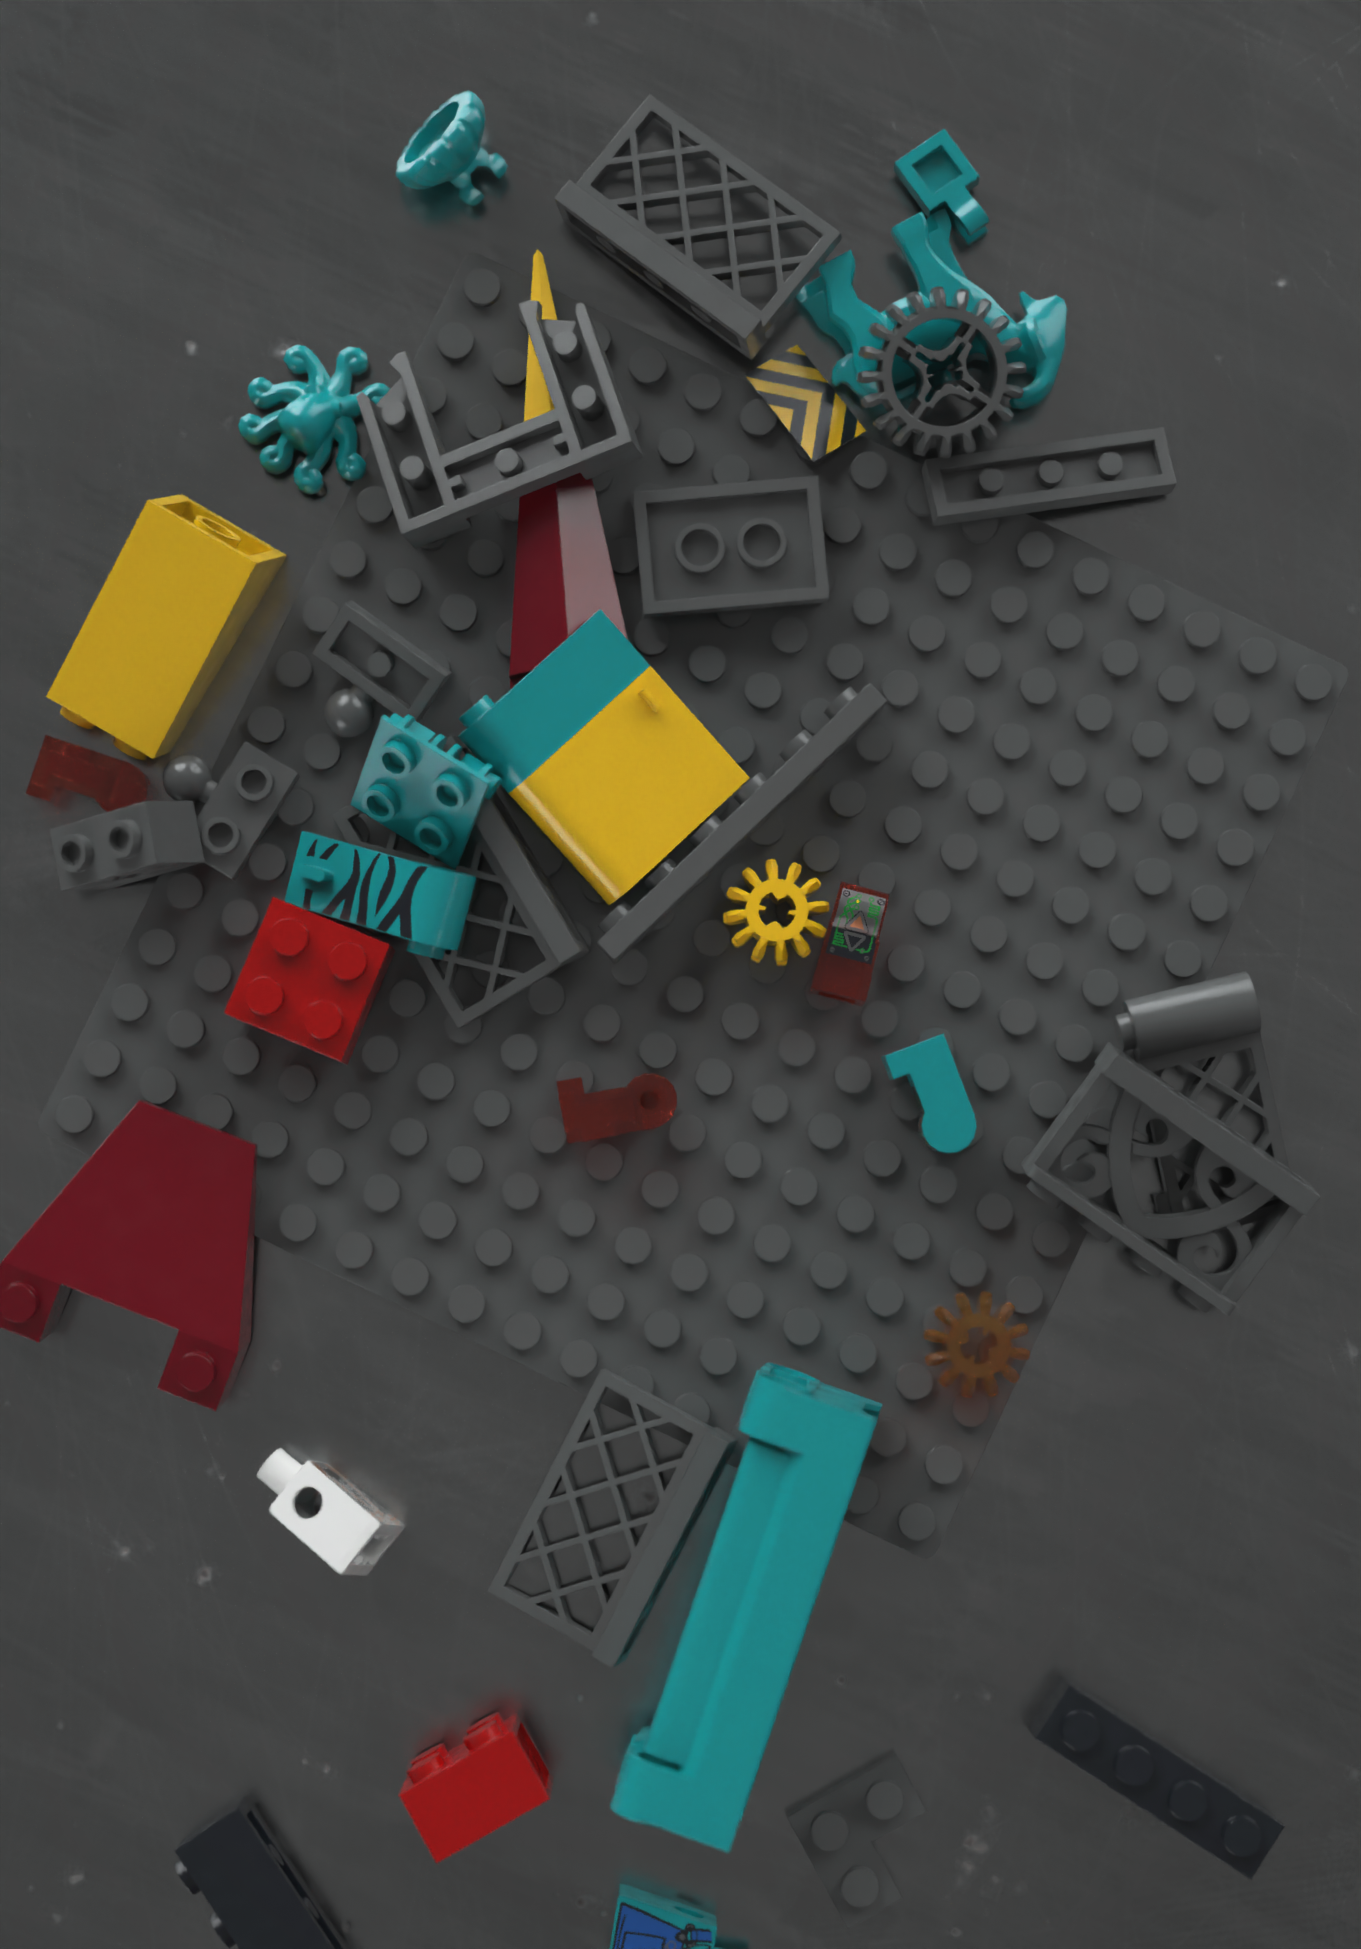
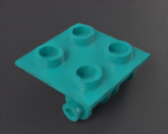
[350,713,502,869]

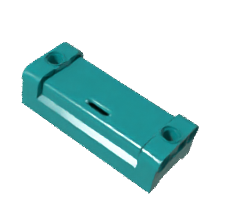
[610,1362,883,1853]

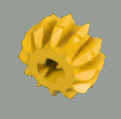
[723,859,830,966]

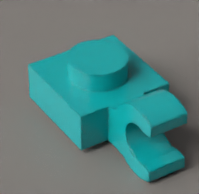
[894,128,990,246]

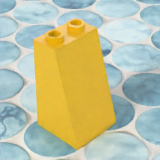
[46,494,287,760]

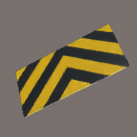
[744,345,866,462]

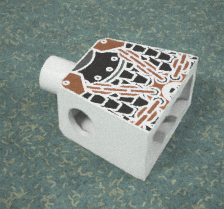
[257,1448,406,1576]

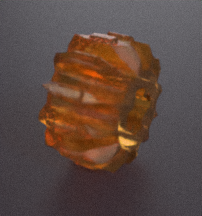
[922,1291,1030,1398]

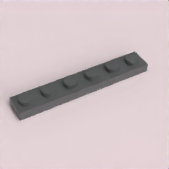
[597,683,887,964]

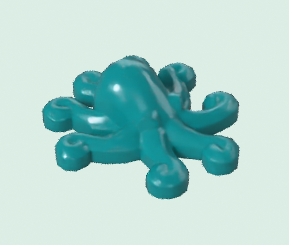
[238,345,390,495]

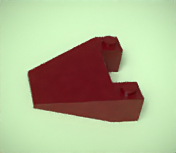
[0,1100,257,1411]

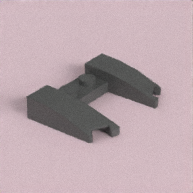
[356,300,643,549]

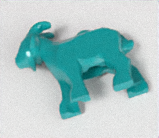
[796,208,1067,409]

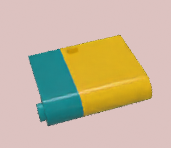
[458,609,749,905]

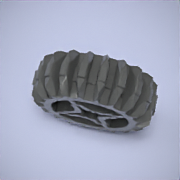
[856,286,1026,458]

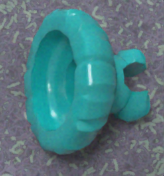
[395,90,507,206]

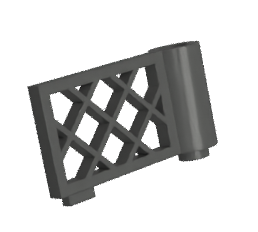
[1114,971,1289,1240]

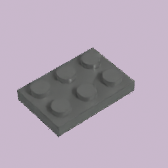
[633,476,830,618]

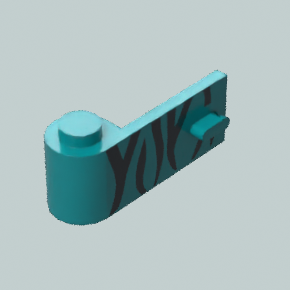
[284,831,476,960]

